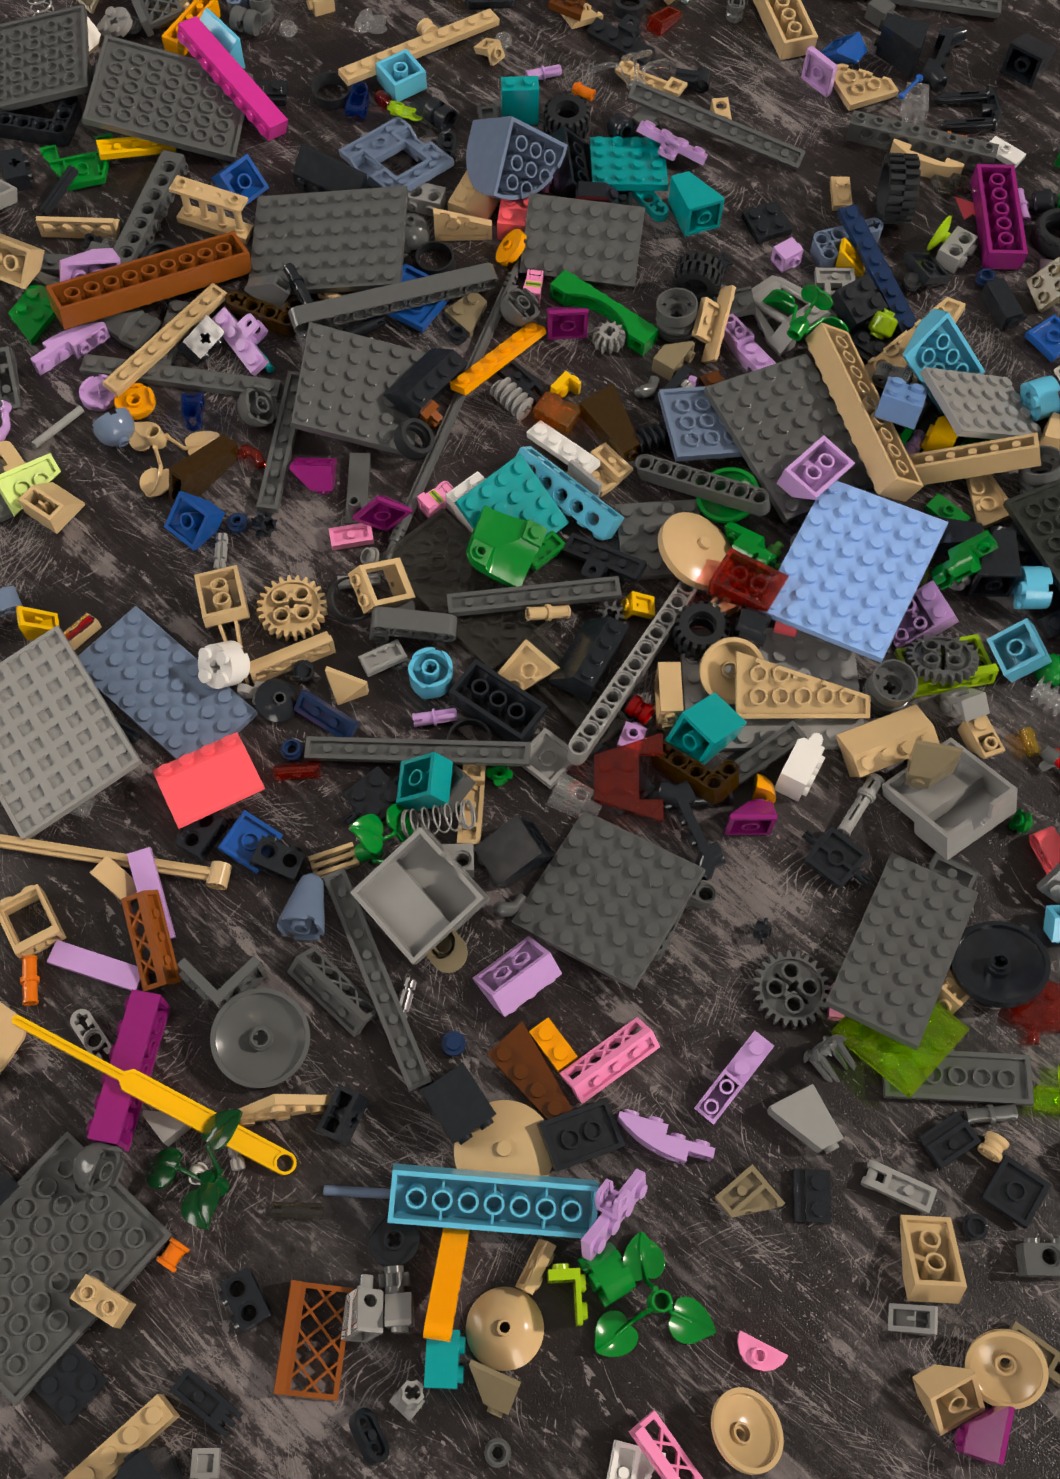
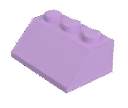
[777,436,855,500]
[472,936,562,1017]

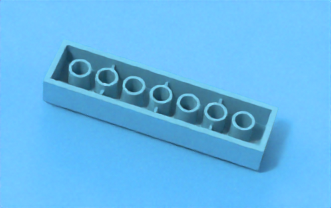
[387,1163,600,1239]

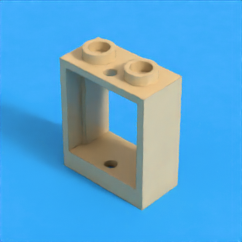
[348,557,415,614]
[654,662,684,732]
[0,884,66,959]

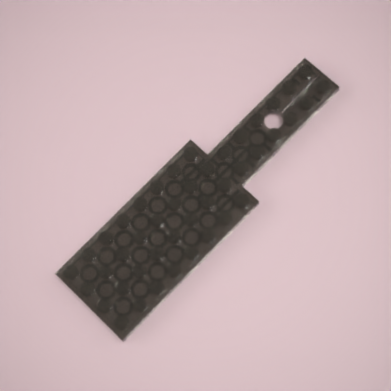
[379,508,630,748]

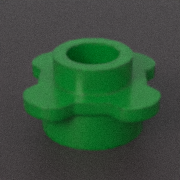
[486,766,513,787]
[1009,809,1033,834]

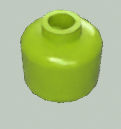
[868,309,898,340]

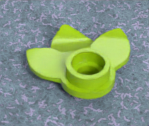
[387,101,423,121]

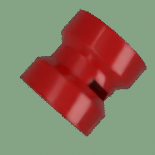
[625,695,656,725]

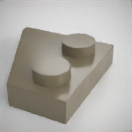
[445,293,487,338]
[714,1164,785,1219]

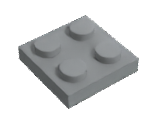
[521,728,578,789]

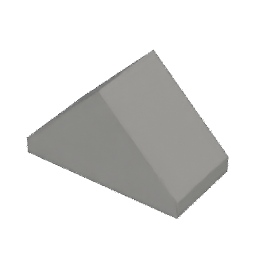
[142,1110,191,1147]
[888,1303,938,1337]

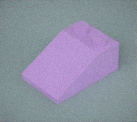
[60,248,120,282]

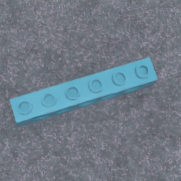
[515,446,624,540]

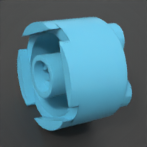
[1020,376,1060,422]
[1011,566,1053,609]
[408,647,454,700]

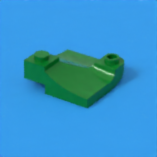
[466,505,547,587]

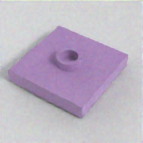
[801,46,838,98]

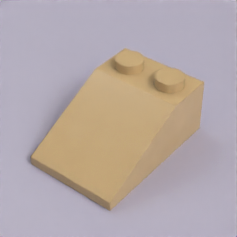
[900,1215,967,1304]

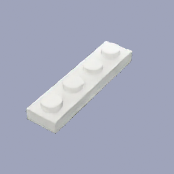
[526,420,600,474]

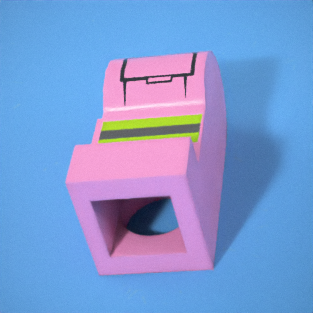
[523,269,544,307]
[417,481,454,520]

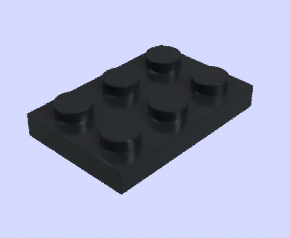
[537,1098,625,1173]

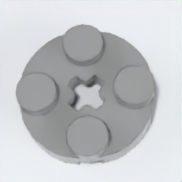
[97,6,133,37]

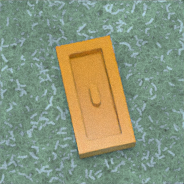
[529,1018,578,1072]

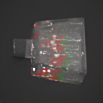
[545,772,602,818]

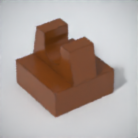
[419,400,443,429]

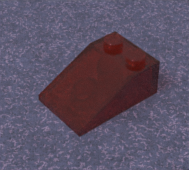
[708,548,789,612]

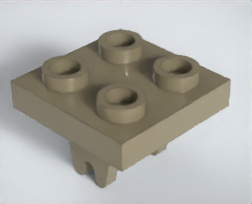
[1026,257,1060,313]

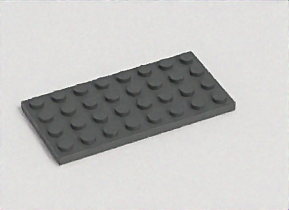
[824,852,979,1050]

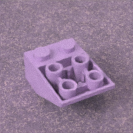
[892,580,959,649]

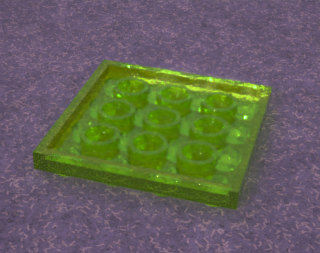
[831,1002,970,1099]

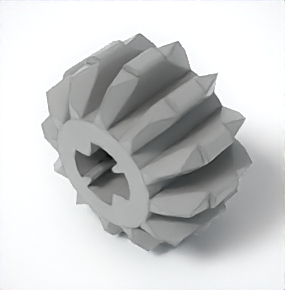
[592,320,626,355]

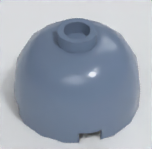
[92,408,135,447]

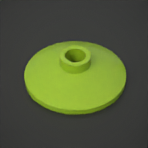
[926,215,952,251]

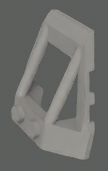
[752,275,838,356]

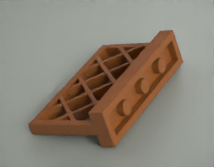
[273,1280,353,1401]

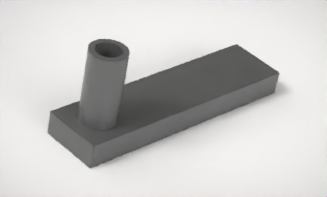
[345,453,371,526]

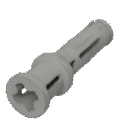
[837,773,885,837]

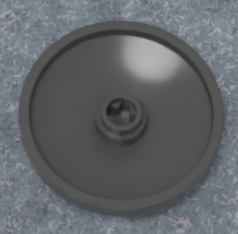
[210,988,310,1089]

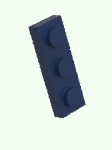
[293,689,359,737]

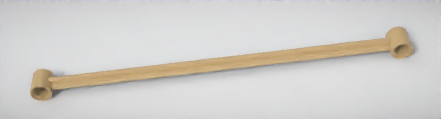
[0,834,232,890]

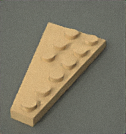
[865,297,966,389]
[735,651,871,719]

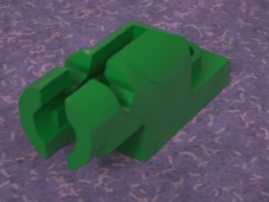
[725,522,777,576]
[931,530,999,590]

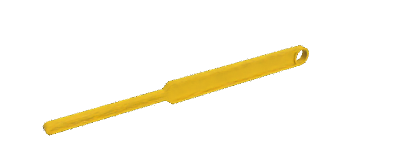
[11,1015,297,1175]

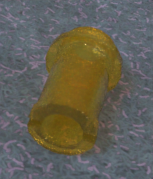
[1018,727,1042,757]

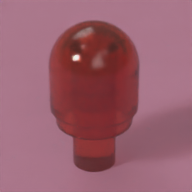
[374,90,392,109]

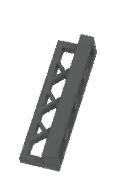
[287,946,378,1037]

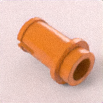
[571,82,596,102]

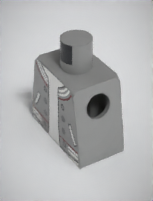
[341,1274,383,1343]

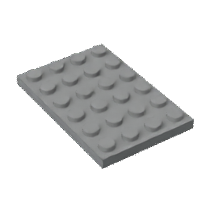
[920,367,1042,441]

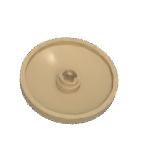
[658,512,735,590]
[454,1100,552,1176]

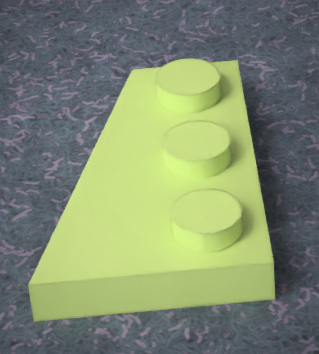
[0,453,61,517]

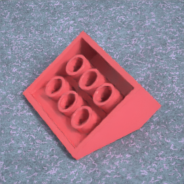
[152,732,265,829]

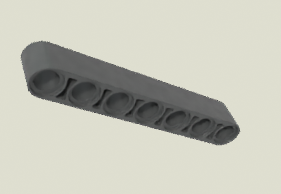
[635,454,771,516]

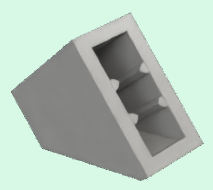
[766,1084,844,1154]

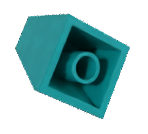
[500,76,539,125]
[668,171,725,237]
[665,692,747,765]

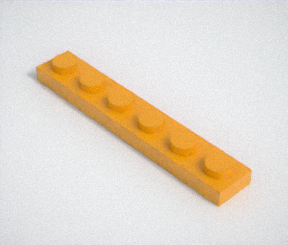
[450,322,546,396]

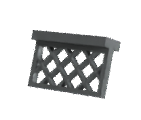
[131,0,183,37]

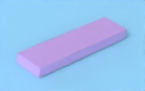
[127,847,176,939]
[47,940,141,991]

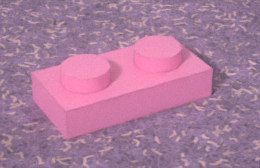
[328,523,374,551]

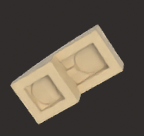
[90,855,137,903]

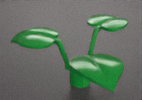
[762,284,849,341]
[349,803,413,864]
[594,1232,716,1357]

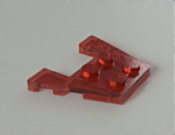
[594,733,664,822]

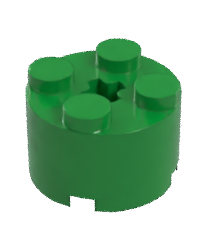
[577,1241,636,1308]

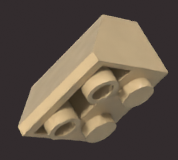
[18,482,85,534]

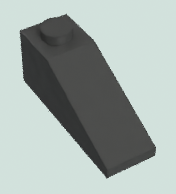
[0,346,21,410]

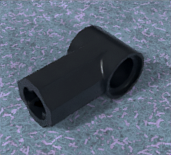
[675,67,712,93]

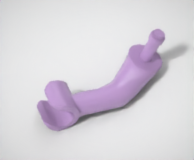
[0,400,12,442]

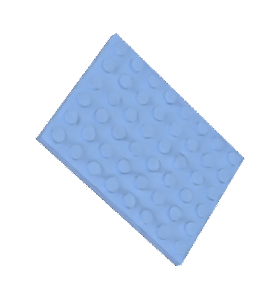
[758,481,948,663]

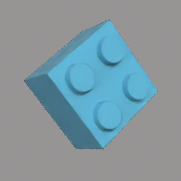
[375,49,427,102]
[986,618,1052,682]

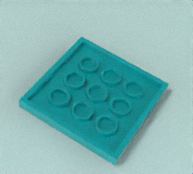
[589,136,668,191]
[454,453,569,536]

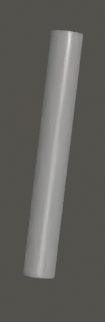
[31,405,84,449]

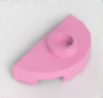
[737,1331,789,1371]

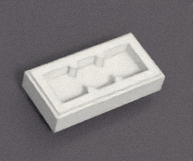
[990,136,1026,168]

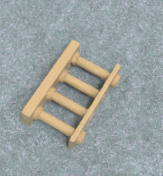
[169,175,254,244]

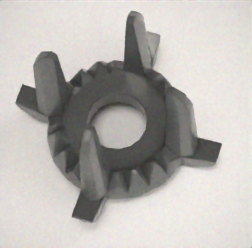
[803,1034,856,1083]

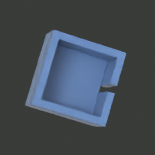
[874,376,928,429]

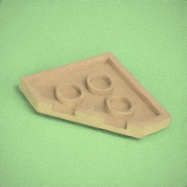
[833,63,899,111]
[239,1094,333,1127]

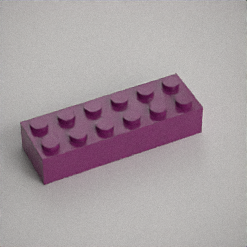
[971,164,1028,269]
[86,989,171,1152]

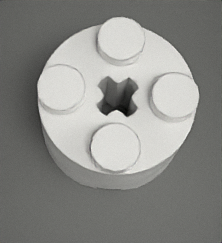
[198,640,250,689]

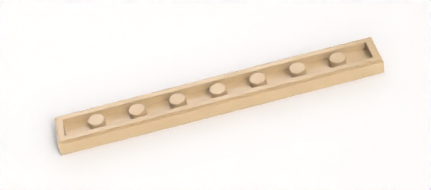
[102,283,227,397]

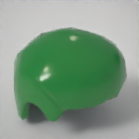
[1033,654,1060,686]

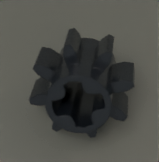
[250,511,277,538]

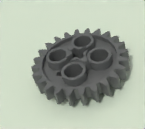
[905,633,979,686]
[752,950,831,1029]

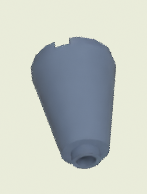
[277,873,325,942]

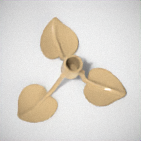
[129,422,220,497]

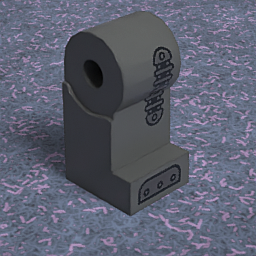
[872,362,914,388]

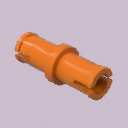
[20,955,40,1006]

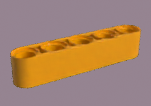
[423,1227,470,1342]

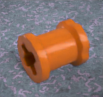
[155,1237,190,1273]

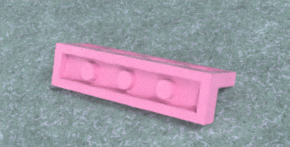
[559,1017,660,1104]
[629,1410,703,1479]

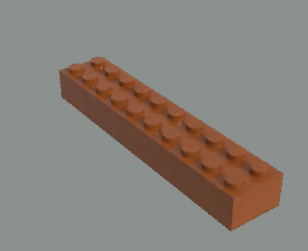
[45,231,252,330]

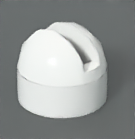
[188,1162,209,1185]

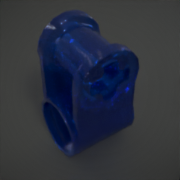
[345,82,370,120]
[181,392,205,431]

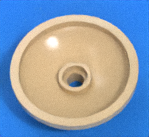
[699,637,764,704]
[466,1287,544,1371]
[965,1329,1049,1409]
[711,1387,784,1475]

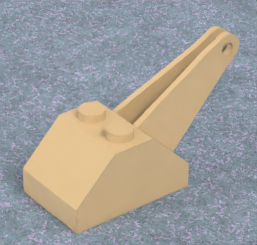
[194,565,250,684]

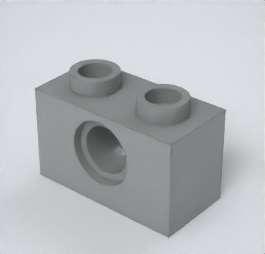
[940,686,990,722]

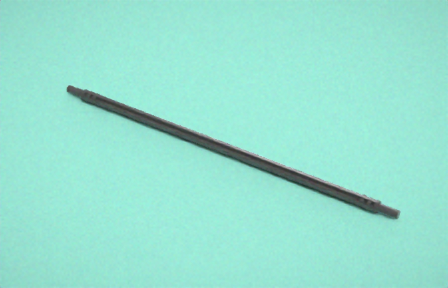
[383,259,521,560]

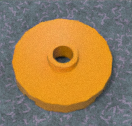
[496,229,527,266]
[114,383,156,420]

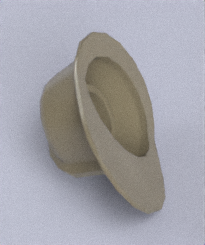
[426,930,468,973]

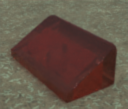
[273,762,321,781]

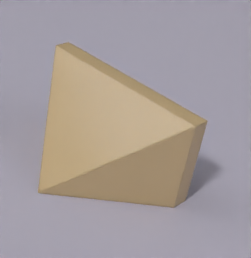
[325,666,369,705]

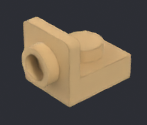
[474,38,505,66]

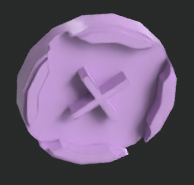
[79,374,115,411]

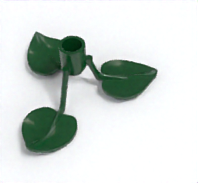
[146,1109,243,1230]

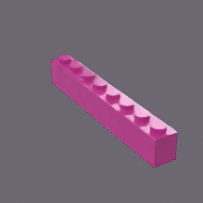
[177,16,288,141]

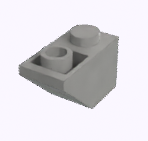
[384,1292,415,1334]

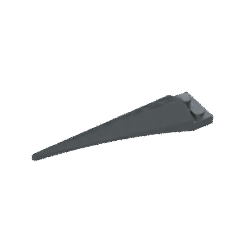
[35,271,162,351]

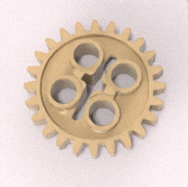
[256,575,328,641]

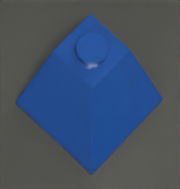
[820,32,868,65]
[211,154,269,207]
[164,491,225,551]

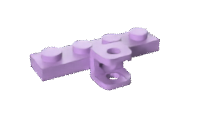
[637,120,708,165]
[212,307,269,376]
[581,1169,647,1261]

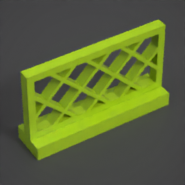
[894,634,999,699]

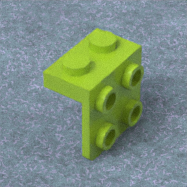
[547,1263,588,1326]

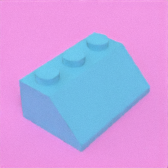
[200,8,245,69]

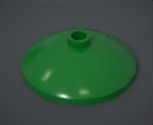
[696,467,759,523]

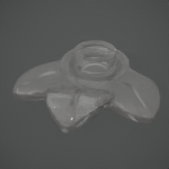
[354,8,387,34]

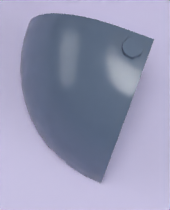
[466,116,568,200]

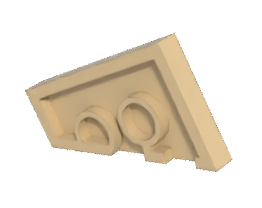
[433,208,492,241]
[965,474,1011,529]
[498,639,560,690]

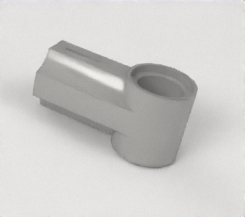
[390,1380,425,1421]

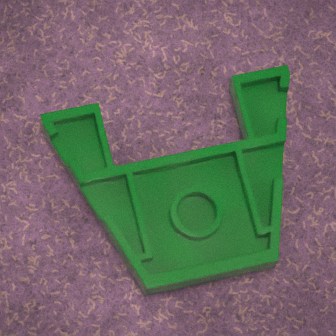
[39,133,113,191]

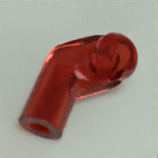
[238,444,266,469]

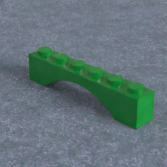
[550,270,659,356]

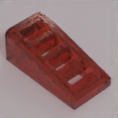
[646,6,683,36]

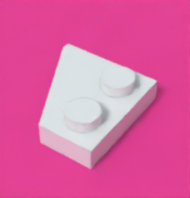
[606,1440,666,1479]

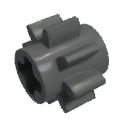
[598,600,625,620]
[378,1265,410,1294]

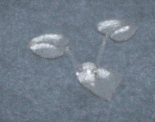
[587,50,670,90]

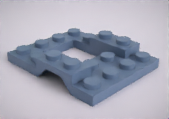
[339,116,454,192]

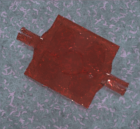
[1010,980,1060,1045]

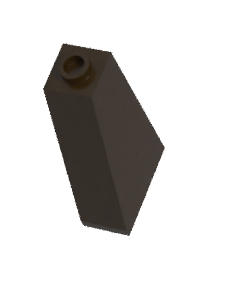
[579,384,640,462]
[169,434,238,502]

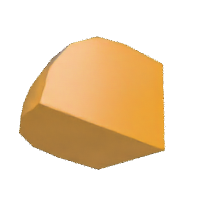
[751,773,776,804]

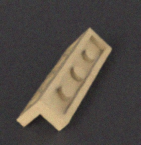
[35,216,121,239]
[249,631,336,684]

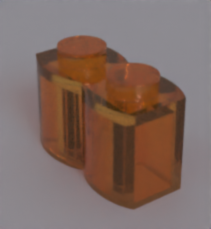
[533,391,581,435]

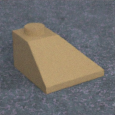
[912,1364,986,1436]

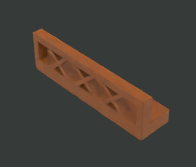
[121,890,181,992]

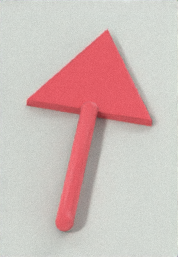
[954,196,975,220]

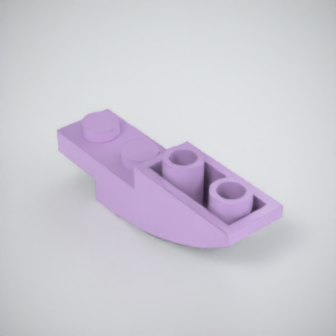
[723,313,776,372]
[30,322,110,376]
[694,1030,774,1124]
[617,1109,715,1165]

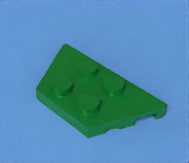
[8,285,56,346]

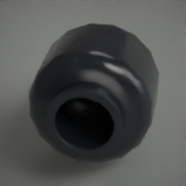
[607,112,634,139]
[1028,189,1057,217]

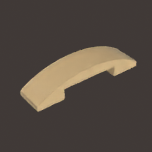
[615,58,687,97]
[890,139,964,181]
[457,765,486,846]

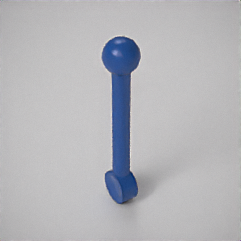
[898,74,923,100]

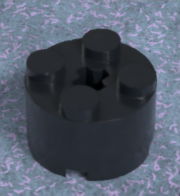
[728,605,772,649]

